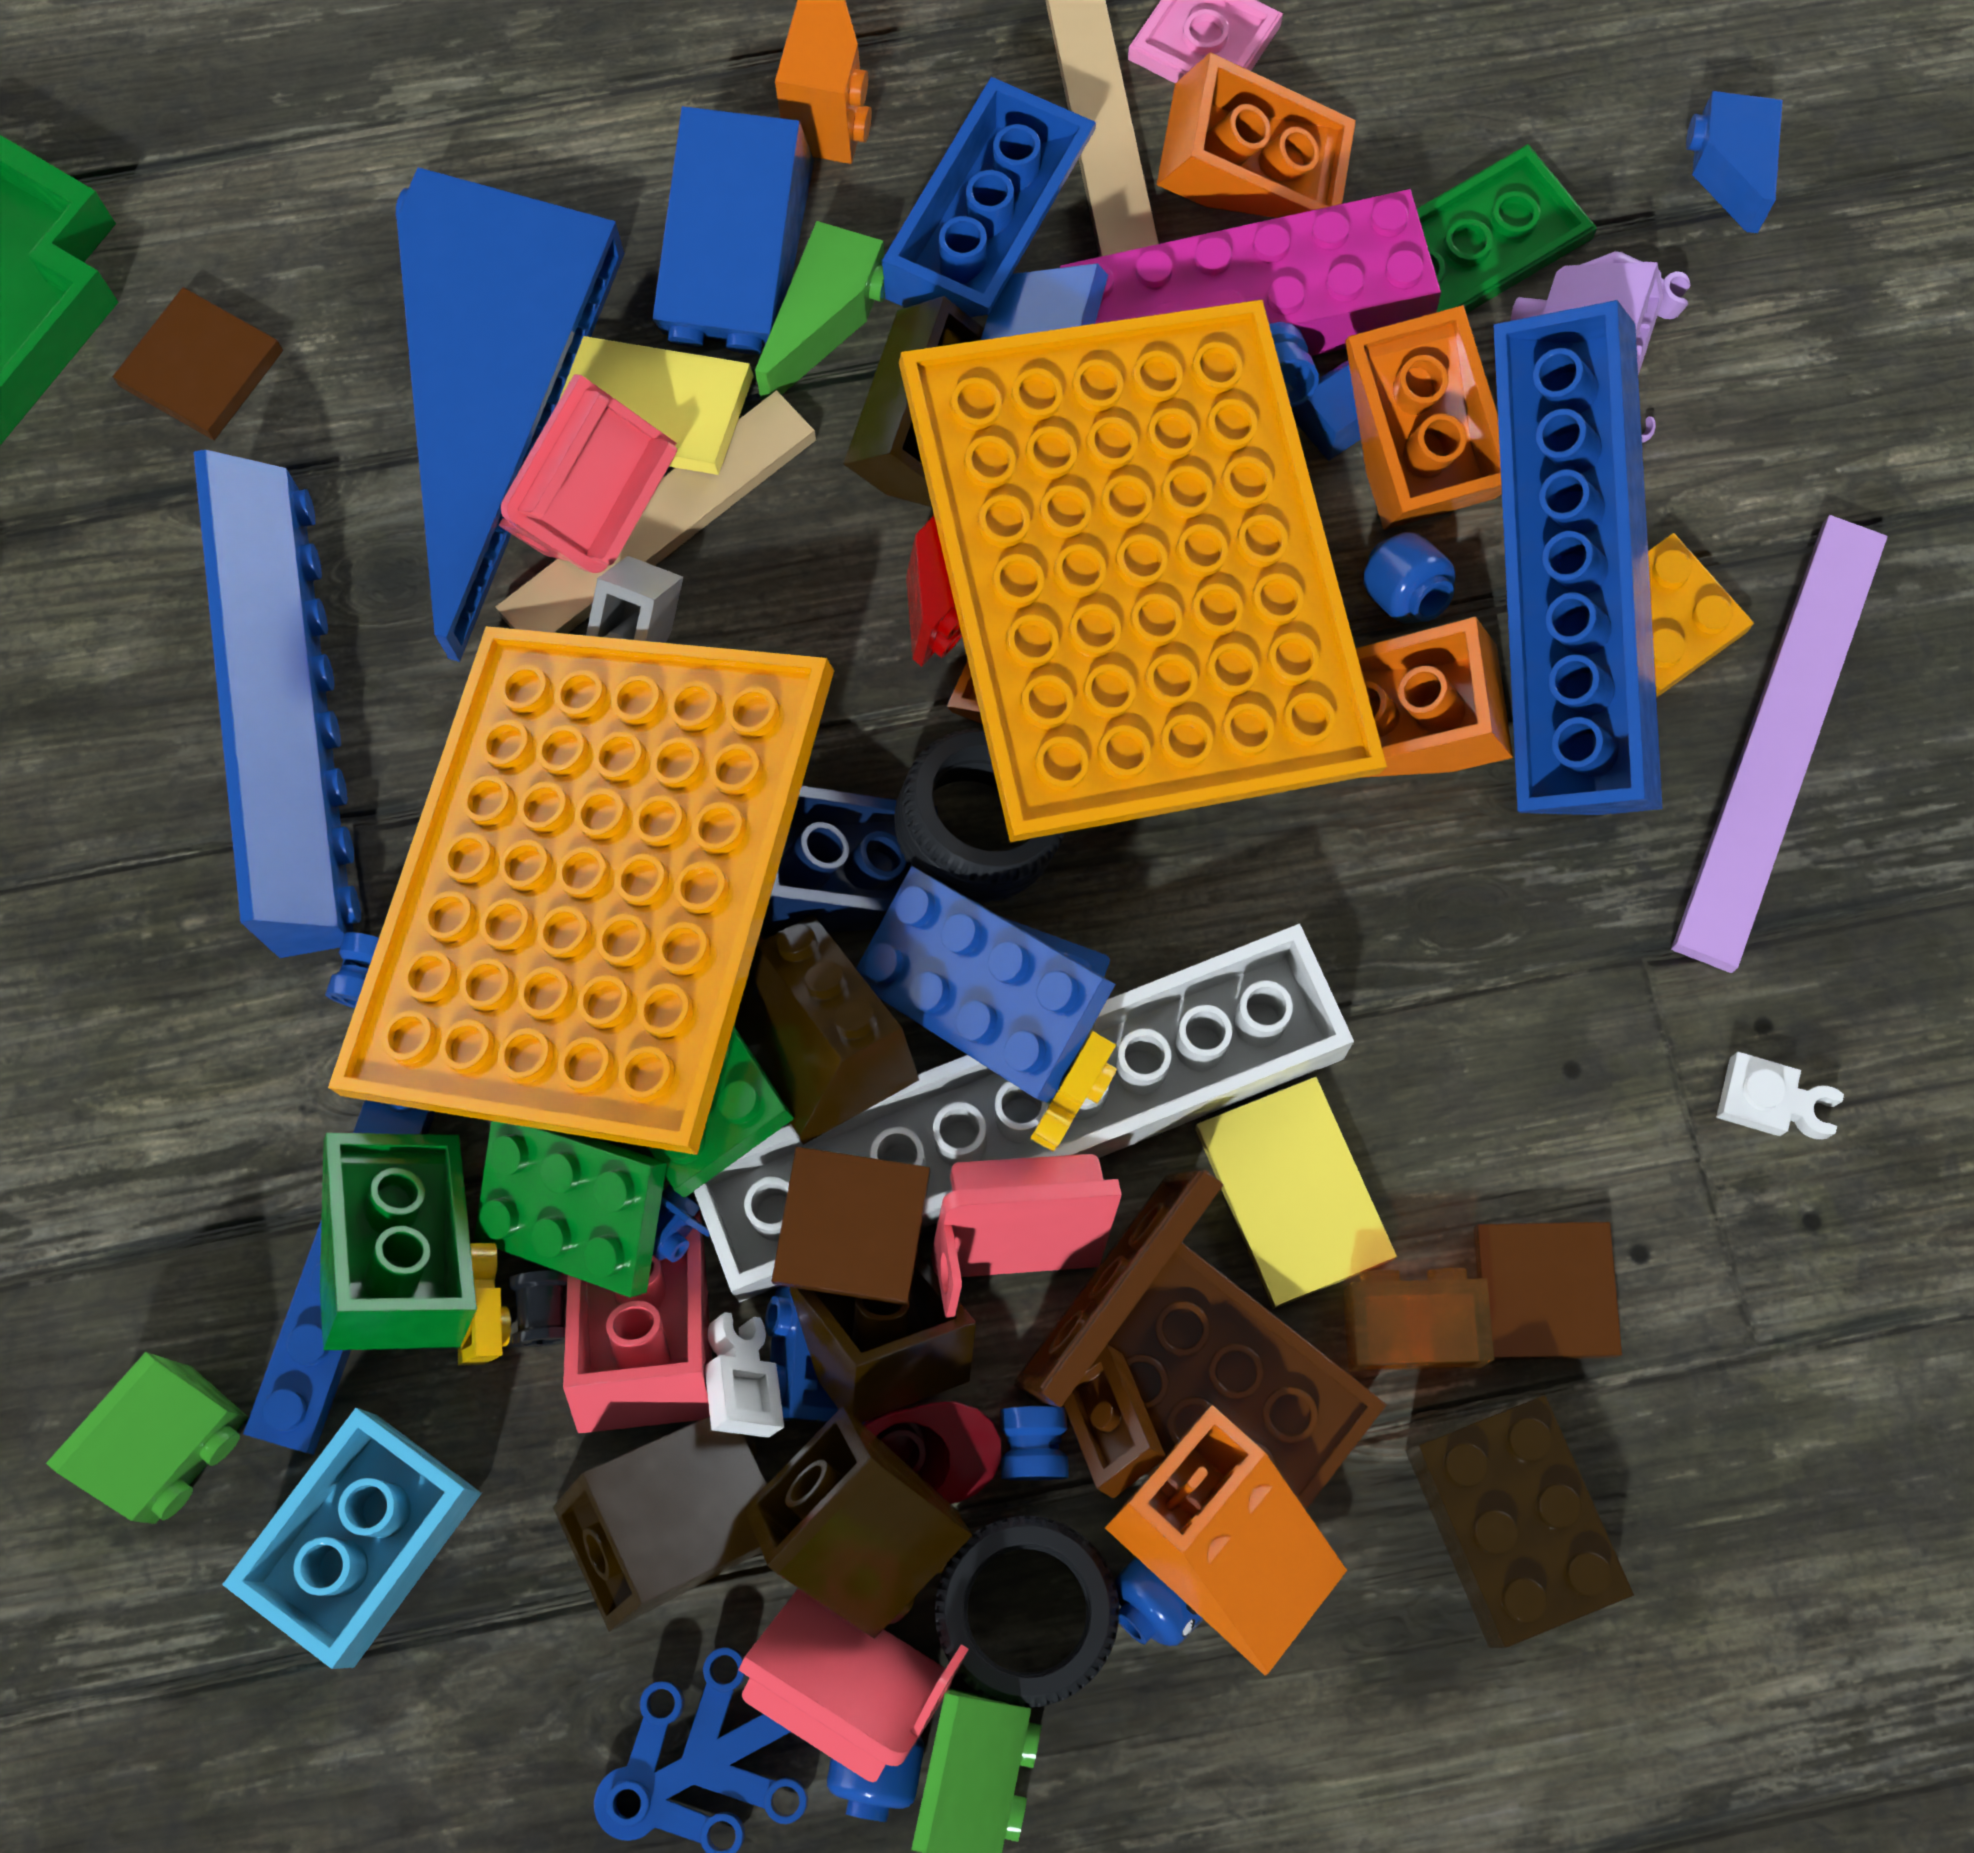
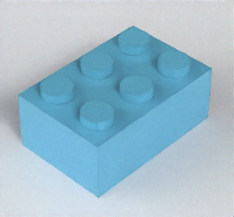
[222,1408,482,1669]

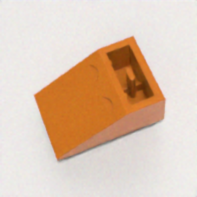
[1105,1405,1347,1676]

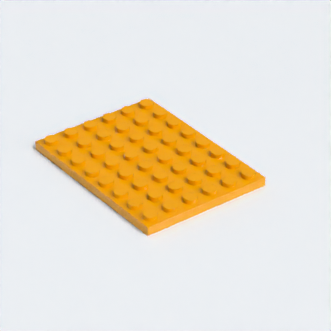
[899,300,1387,842]
[328,626,834,1155]

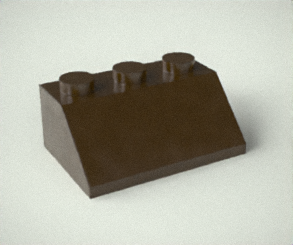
[843,296,984,507]
[734,914,919,1145]

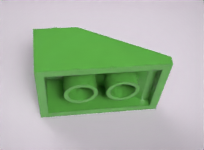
[911,1688,1042,1853]

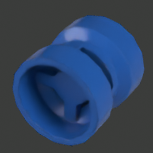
[1269,322,1319,407]
[325,932,379,1008]
[1000,1406,1069,1481]

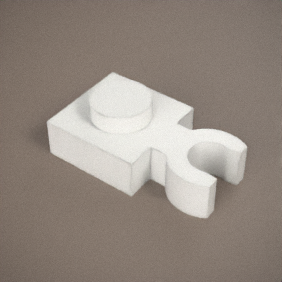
[1716,1052,1844,1139]
[704,1312,784,1438]

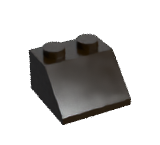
[789,1252,976,1423]

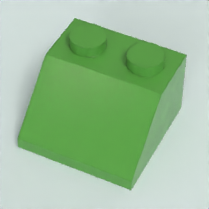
[46,1352,249,1524]

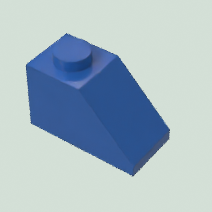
[1686,91,1783,234]

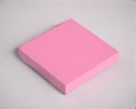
[1128,0,1283,83]

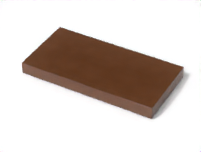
[1014,1170,1224,1408]

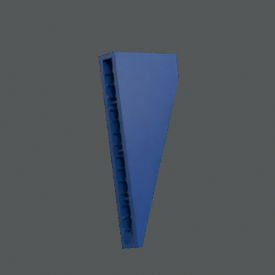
[396,167,625,662]

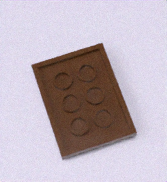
[1062,1243,1387,1510]

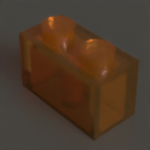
[1343,1268,1494,1371]

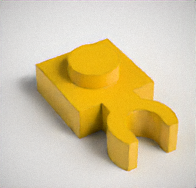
[1030,1031,1117,1152]
[458,1243,511,1365]

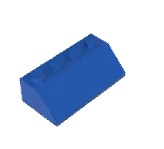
[882,77,1096,317]

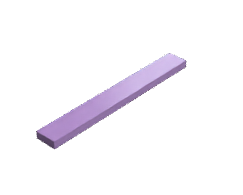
[1671,515,1888,973]

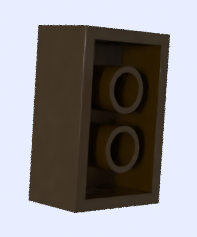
[1406,1395,1634,1648]

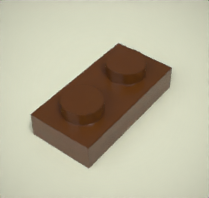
[1064,1344,1166,1498]

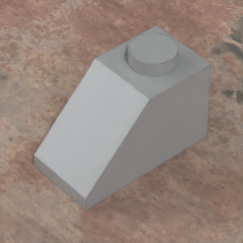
[586,556,683,643]

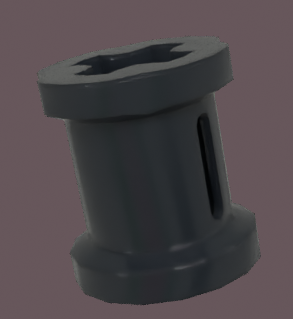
[508,1270,568,1347]

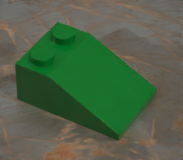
[320,1133,477,1350]

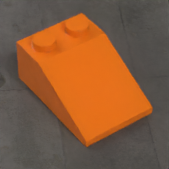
[775,0,872,164]
[1156,52,1356,218]
[1345,305,1502,530]
[1355,617,1513,778]

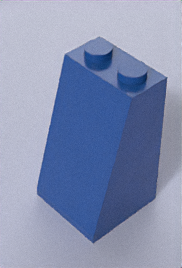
[653,106,814,354]

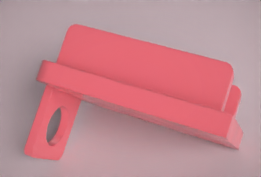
[499,374,677,573]
[931,1154,1122,1317]
[738,1588,969,1782]

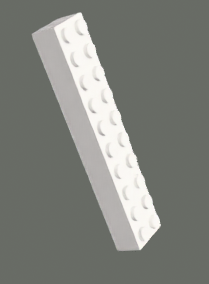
[694,924,1354,1302]

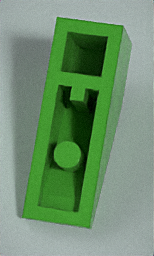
[755,221,885,401]

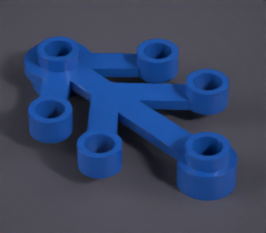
[594,1648,808,1853]

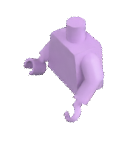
[1511,252,1690,443]

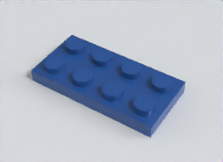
[856,866,1116,1104]

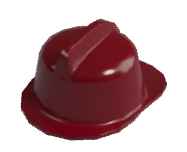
[863,1401,1001,1504]

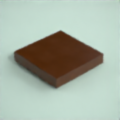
[112,287,283,441]
[771,1147,931,1305]
[1474,1222,1622,1360]

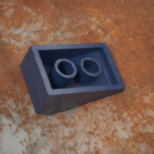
[761,786,938,933]

